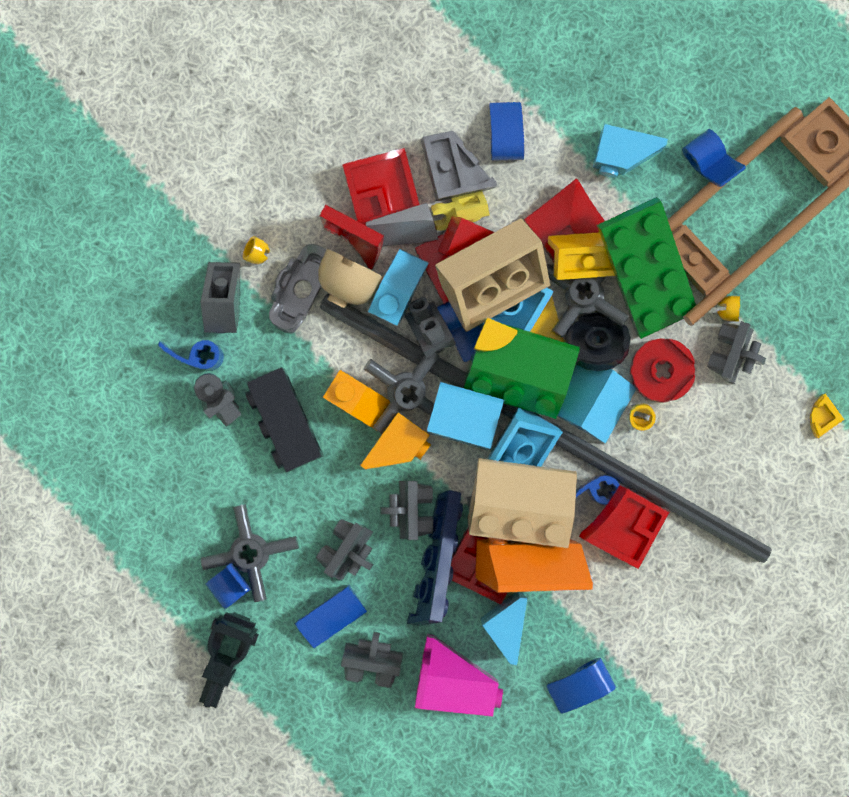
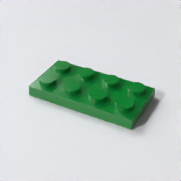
[597,197,696,339]

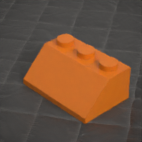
[475,537,593,592]

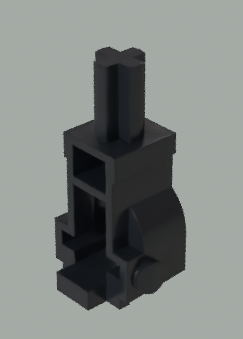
[199,612,259,708]

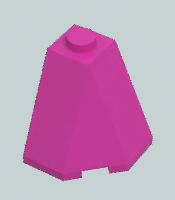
[415,634,503,717]

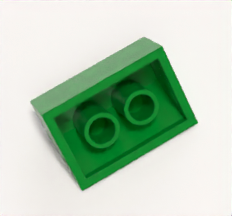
[463,319,580,419]

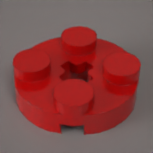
[629,338,695,403]

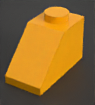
[323,370,390,431]
[360,413,431,469]

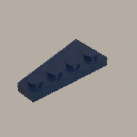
[406,490,463,626]

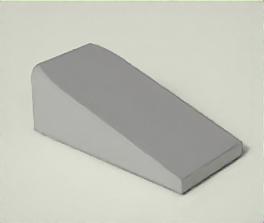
[365,203,438,246]

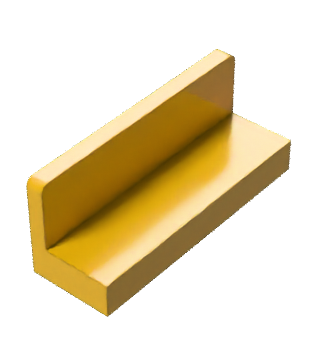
[548,233,615,280]

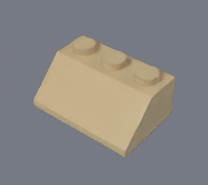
[435,218,550,332]
[468,458,577,548]

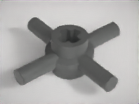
[547,264,629,338]
[364,352,440,434]
[201,504,299,602]

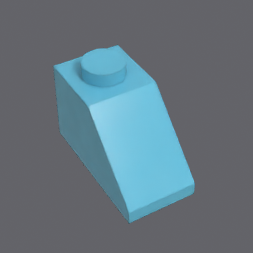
[593,124,668,178]
[368,249,429,326]

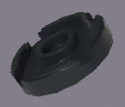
[565,312,631,371]

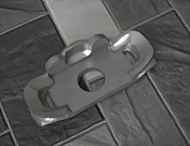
[269,244,327,334]

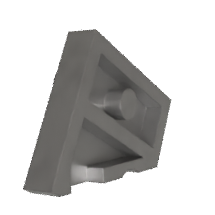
[421,131,497,202]

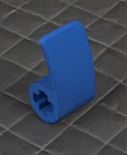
[489,102,524,161]
[682,129,746,187]
[437,302,482,362]
[158,340,224,371]
[576,475,620,505]
[205,563,251,610]
[547,657,616,714]

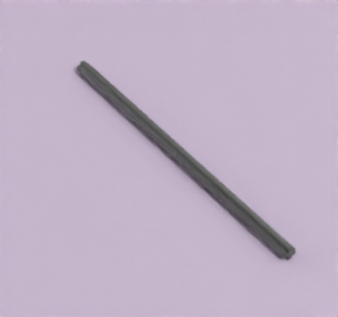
[320,294,772,563]

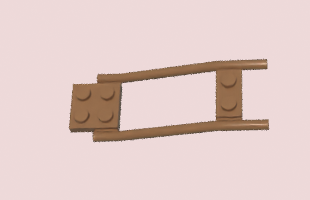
[668,97,849,326]

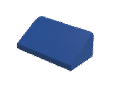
[294,585,367,648]

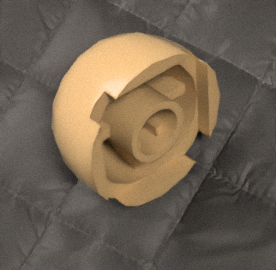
[318,249,384,308]

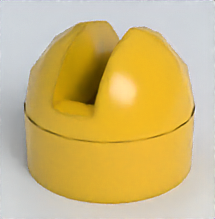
[243,236,270,264]
[717,296,740,322]
[629,403,656,431]

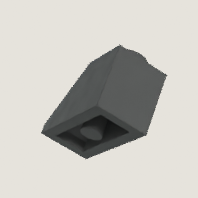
[201,262,241,333]

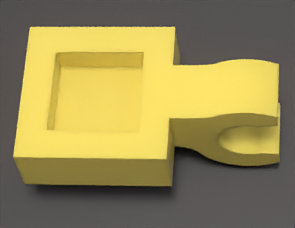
[431,191,490,231]

